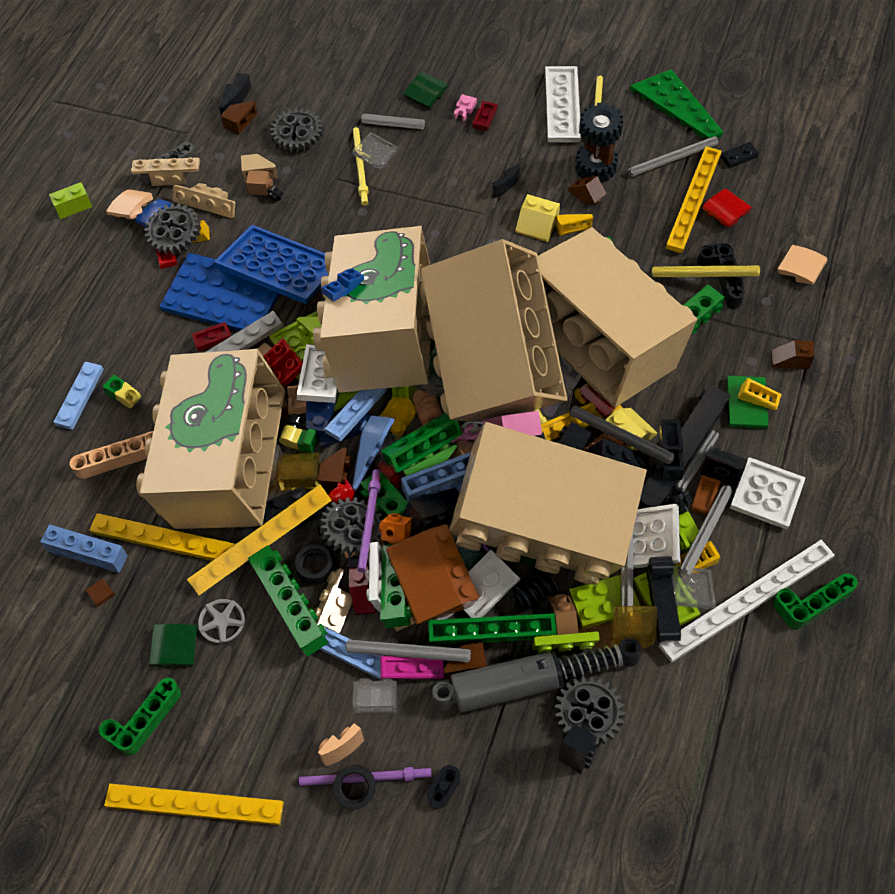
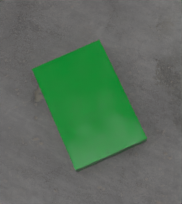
[727,376,769,429]

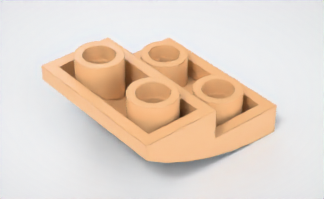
[106,190,153,219]
[778,245,827,285]
[318,723,364,766]

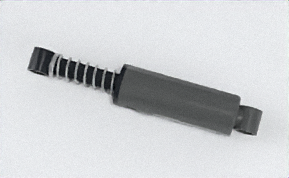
[433,638,641,713]

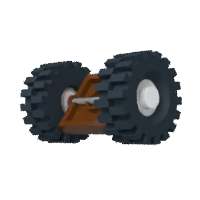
[575,103,624,183]

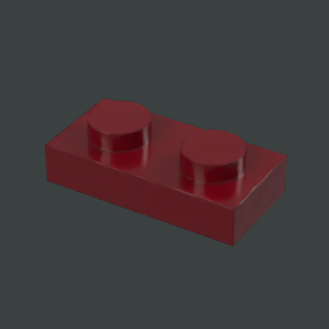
[472,101,498,132]
[191,322,231,352]
[579,383,615,416]

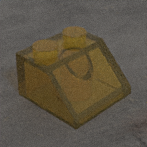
[278,453,320,490]
[610,606,657,648]

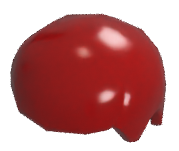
[328,479,355,506]

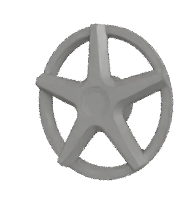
[198,599,245,643]

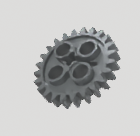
[270,108,324,153]
[144,203,201,255]
[320,497,382,557]
[554,676,625,746]

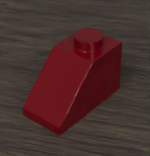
[349,566,376,615]

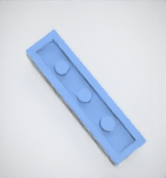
[54,362,104,430]
[325,388,387,442]
[320,627,386,682]

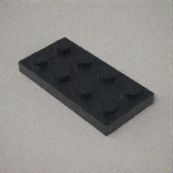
[235,486,316,540]

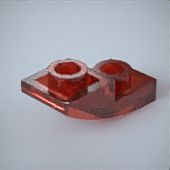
[377,461,404,489]

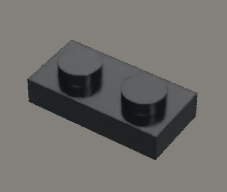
[721,142,759,169]

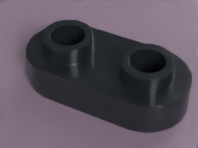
[427,765,461,809]

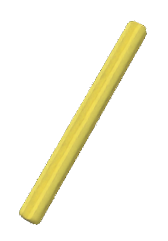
[652,266,760,277]

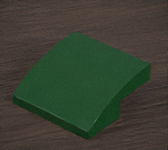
[403,72,449,110]
[149,624,197,668]

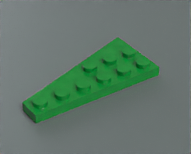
[630,69,724,140]

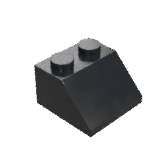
[700,446,748,487]

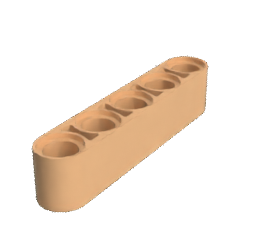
[70,431,153,479]

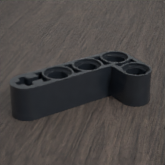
[697,243,745,309]
[646,556,681,643]

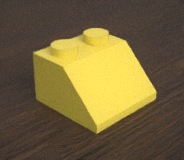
[515,194,560,242]
[605,408,657,451]

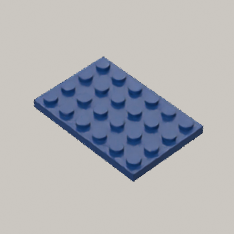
[214,225,329,304]
[160,253,280,331]

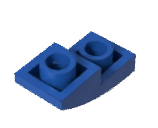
[135,199,171,227]
[322,268,364,301]

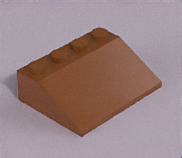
[385,524,479,624]

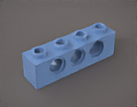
[401,452,471,502]
[40,524,128,573]

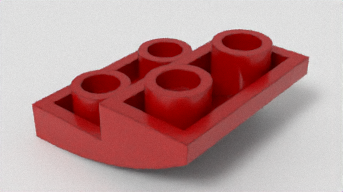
[702,189,752,227]
[263,338,303,388]

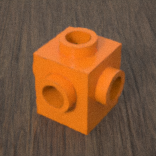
[379,513,412,544]

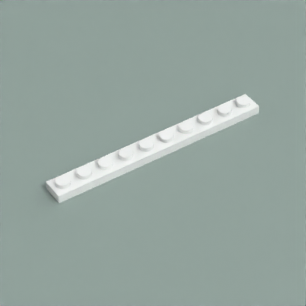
[659,540,834,663]

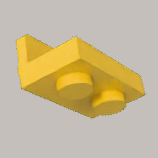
[379,397,417,438]

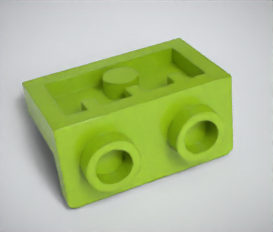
[679,511,699,554]

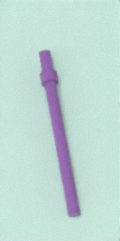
[357,469,381,572]
[299,767,431,786]

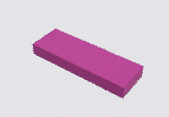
[380,656,444,679]

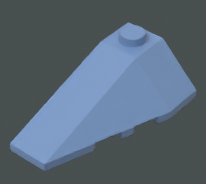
[352,416,394,493]

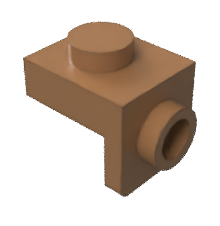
[287,386,306,415]

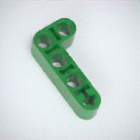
[773,573,858,629]
[99,678,181,756]

